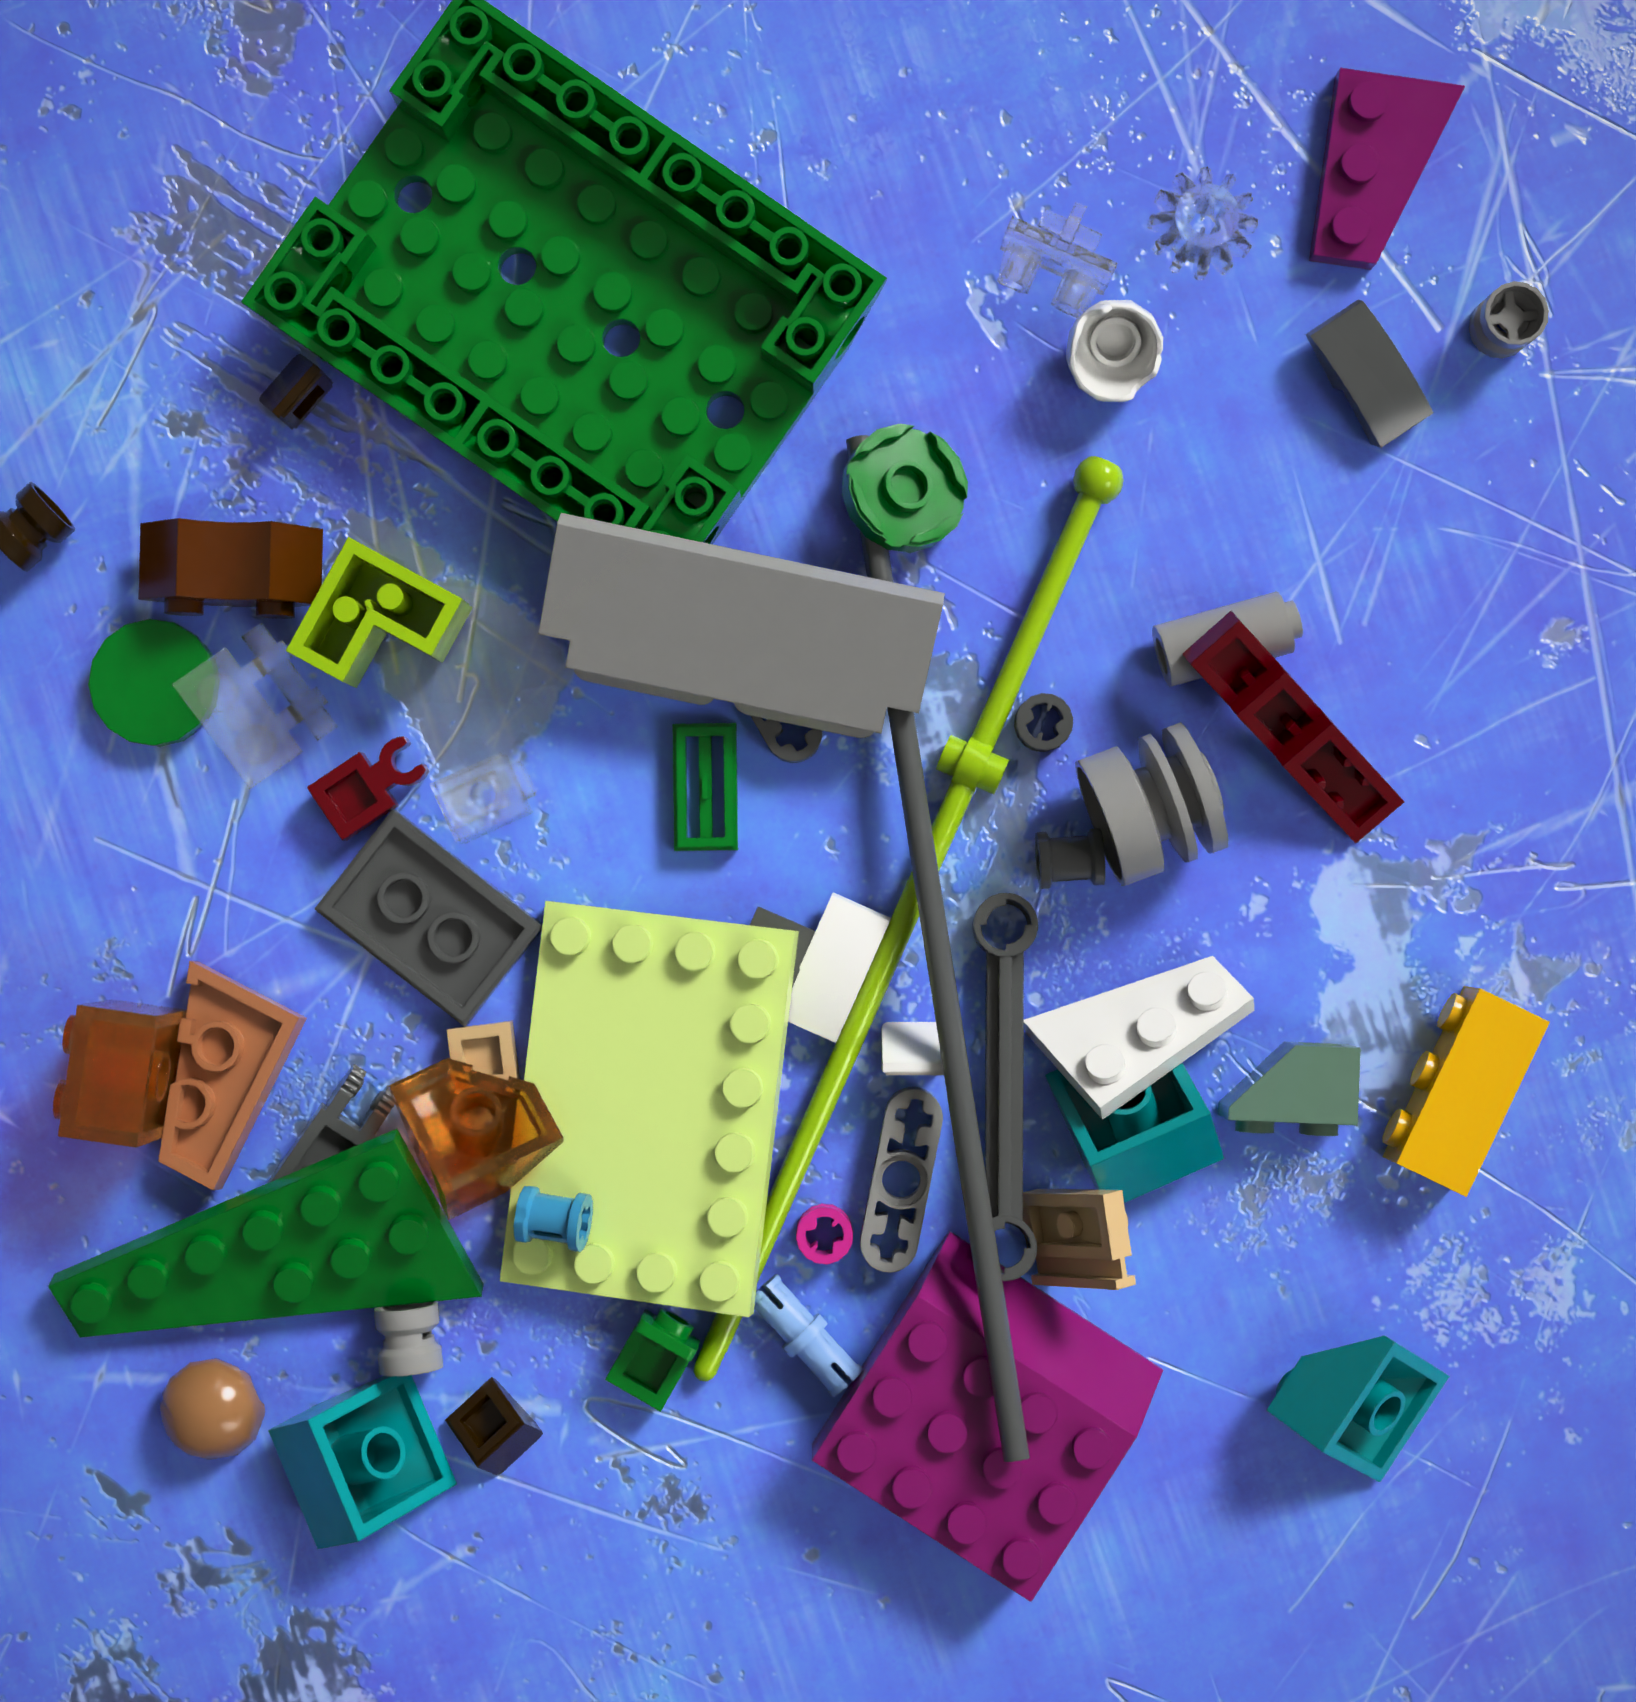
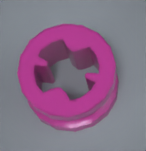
[796,1203,853,1264]

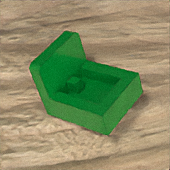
[605,1308,700,1412]

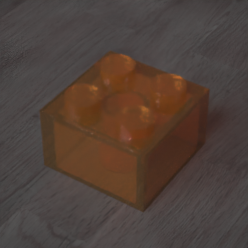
[53,999,187,1148]

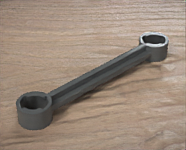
[972,893,1038,1281]

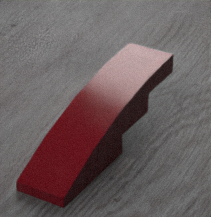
[1182,611,1404,843]

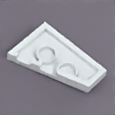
[1024,956,1255,1120]

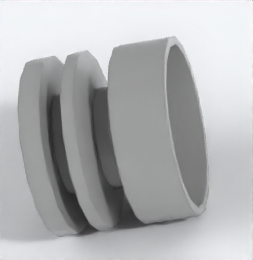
[1075,722,1228,886]

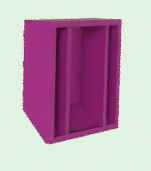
[812,1231,1163,1602]

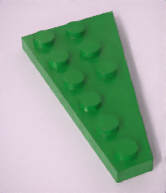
[48,1129,484,1337]

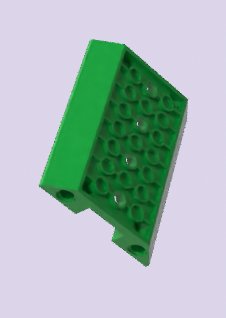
[241,0,887,544]

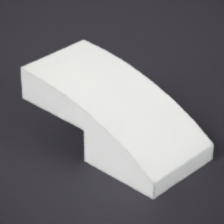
[788,892,891,1043]

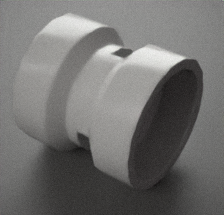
[1469,281,1549,359]
[374,1301,443,1376]

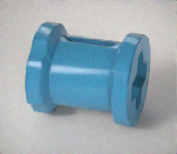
[513,1186,593,1252]

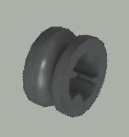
[1014,693,1073,752]

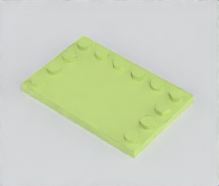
[500,901,799,1317]

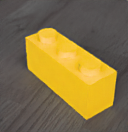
[1382,986,1550,1197]

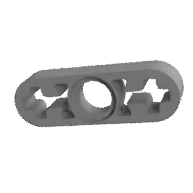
[860,1087,943,1273]

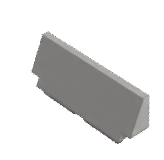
[538,513,945,738]

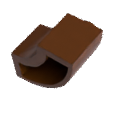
[138,518,323,619]

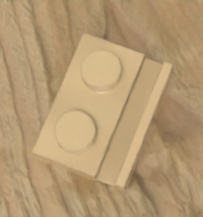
[1023,1189,1136,1290]

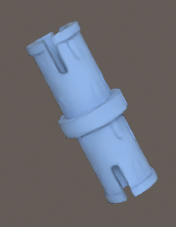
[754,1274,863,1397]

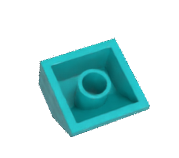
[1045,1063,1224,1203]
[268,1375,457,1549]

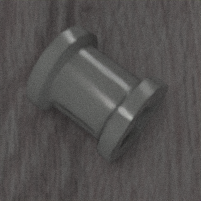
[1035,828,1105,889]

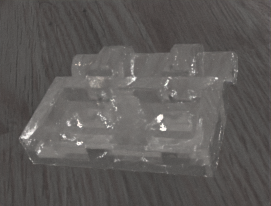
[172,623,338,789]

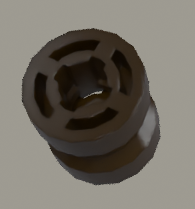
[0,482,75,572]

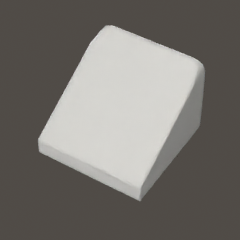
[881,1022,944,1075]

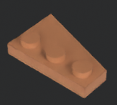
[158,961,307,1190]

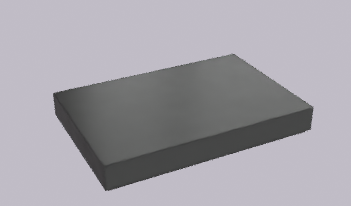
[314,809,542,1027]

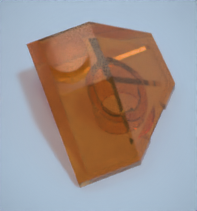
[389,1058,564,1220]

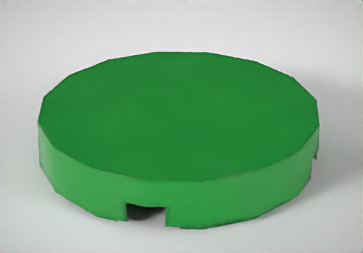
[842,424,968,553]
[88,619,220,747]

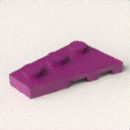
[1309,68,1465,270]

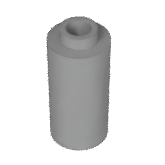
[1152,591,1303,687]

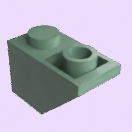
[1218,1041,1361,1136]

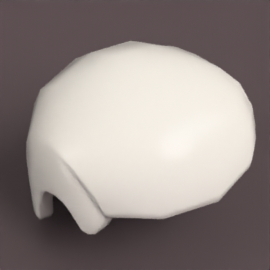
[1066,300,1163,402]

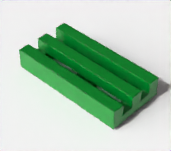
[672,723,738,851]

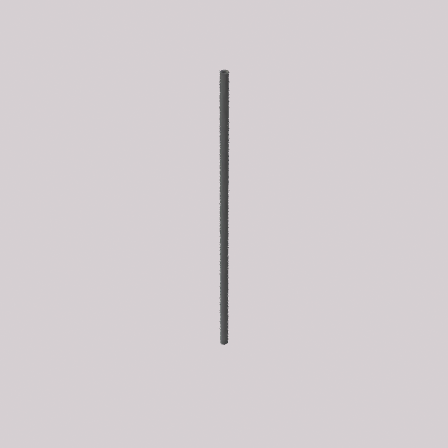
[846,435,1030,1462]

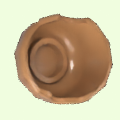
[160,1358,265,1460]

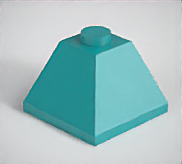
[1267,1336,1450,1482]

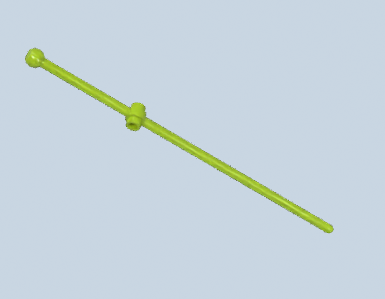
[693,456,1124,1382]

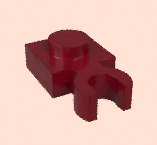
[307,736,430,841]

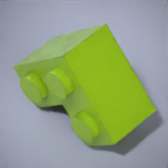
[286,537,473,688]

